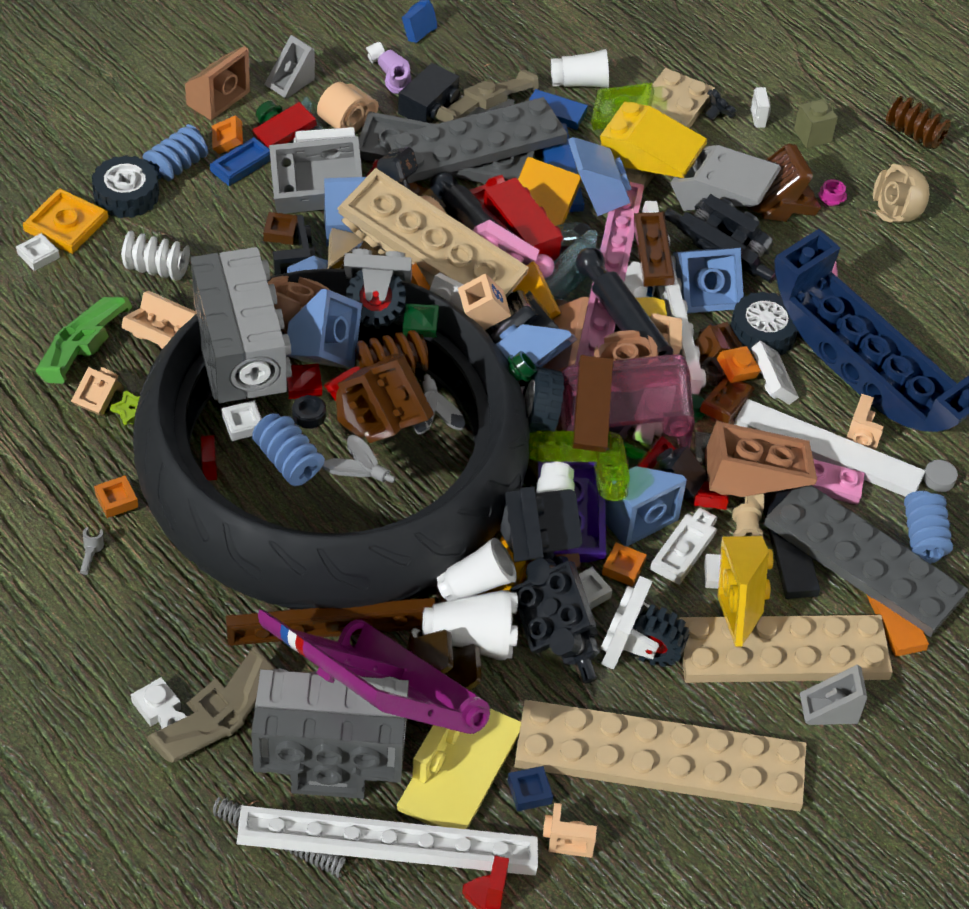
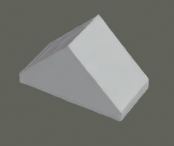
[264,35,315,99]
[800,665,867,725]

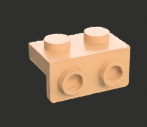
[121,291,197,349]

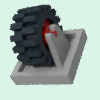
[344,249,412,329]

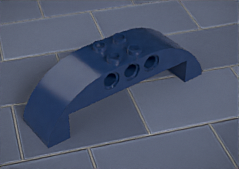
[774,229,969,432]

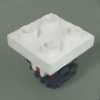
[600,576,690,670]

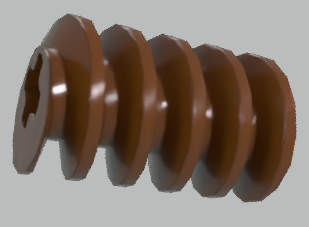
[886,96,951,149]
[355,330,429,373]

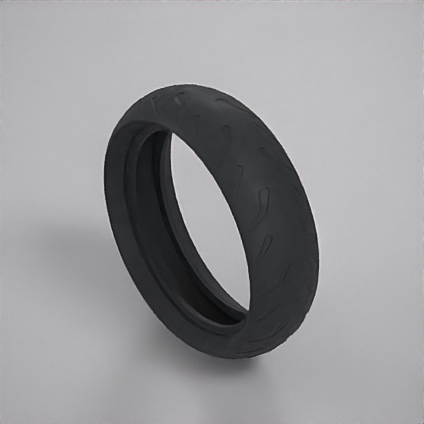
[133,269,530,609]

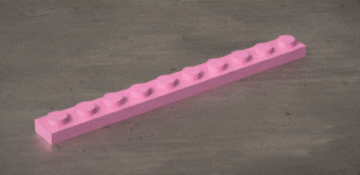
[568,182,644,394]

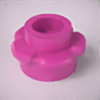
[818,179,847,206]

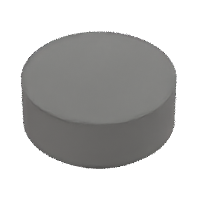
[923,460,958,492]

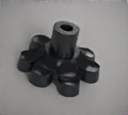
[705,89,737,121]

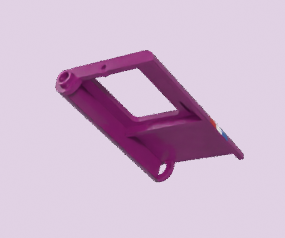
[258,609,490,734]

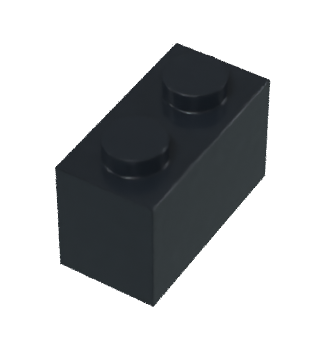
[398,63,460,123]

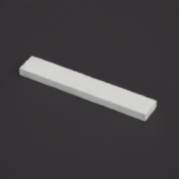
[734,399,926,497]

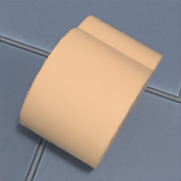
[317,82,379,133]

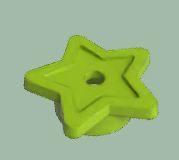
[110,391,140,425]

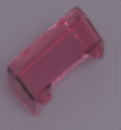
[554,355,695,451]

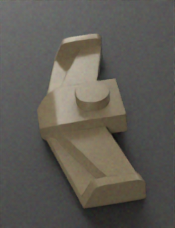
[436,70,539,122]
[147,644,277,763]

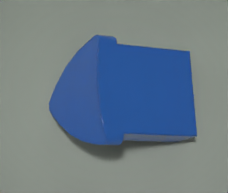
[402,0,437,43]

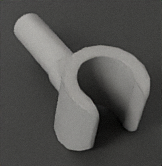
[80,527,104,575]

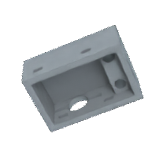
[269,136,363,214]

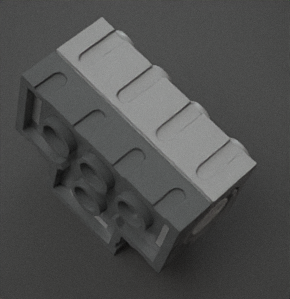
[191,247,292,403]
[251,669,409,799]

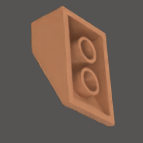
[705,421,817,497]

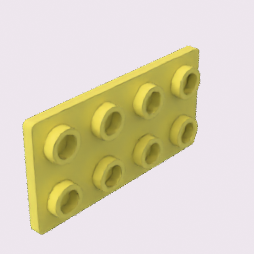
[397,709,521,829]

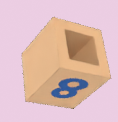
[458,273,511,330]

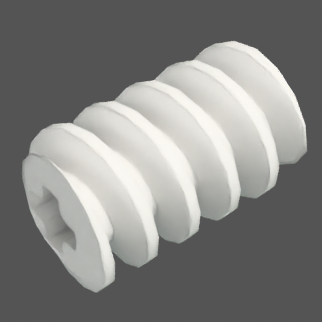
[121,230,190,281]

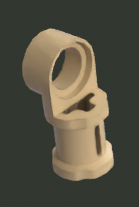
[732,493,764,539]

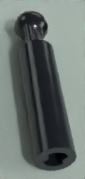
[430,172,513,234]
[575,248,673,367]

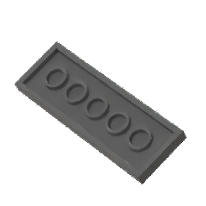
[385,97,567,183]
[359,112,536,183]
[764,485,969,638]

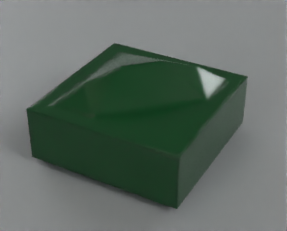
[403,304,439,338]

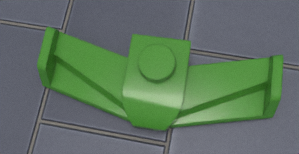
[36,297,132,384]

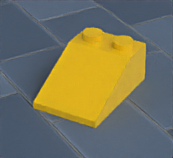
[600,102,707,178]
[717,536,773,647]

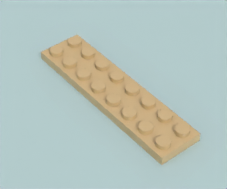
[514,700,806,812]

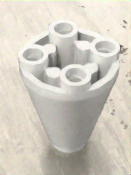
[422,590,518,660]

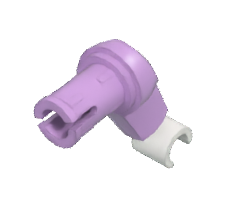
[366,42,411,94]

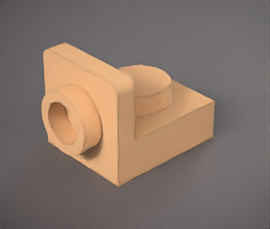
[650,314,682,367]
[71,367,125,417]
[846,394,884,450]
[543,803,597,858]

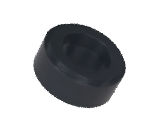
[292,395,326,429]

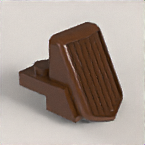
[744,144,821,222]
[336,353,434,443]

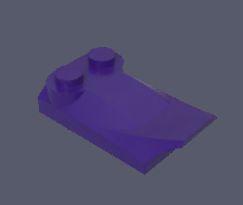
[538,451,606,562]

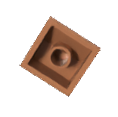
[185,46,250,120]

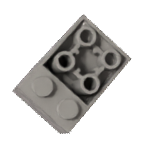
[670,145,781,211]

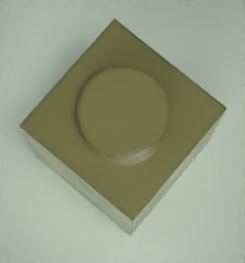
[794,99,837,148]

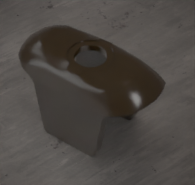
[407,628,482,691]

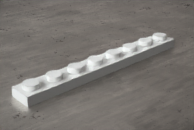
[642,201,706,395]
[236,805,538,876]

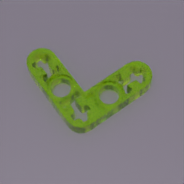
[529,431,630,501]

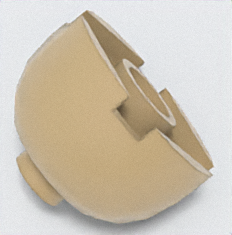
[873,164,930,223]

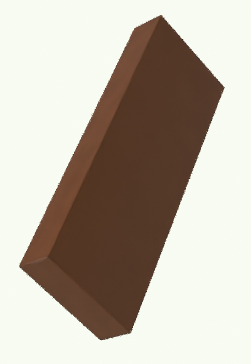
[634,212,675,287]
[572,355,613,453]

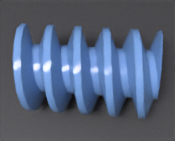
[142,124,208,181]
[252,413,325,486]
[904,491,953,564]

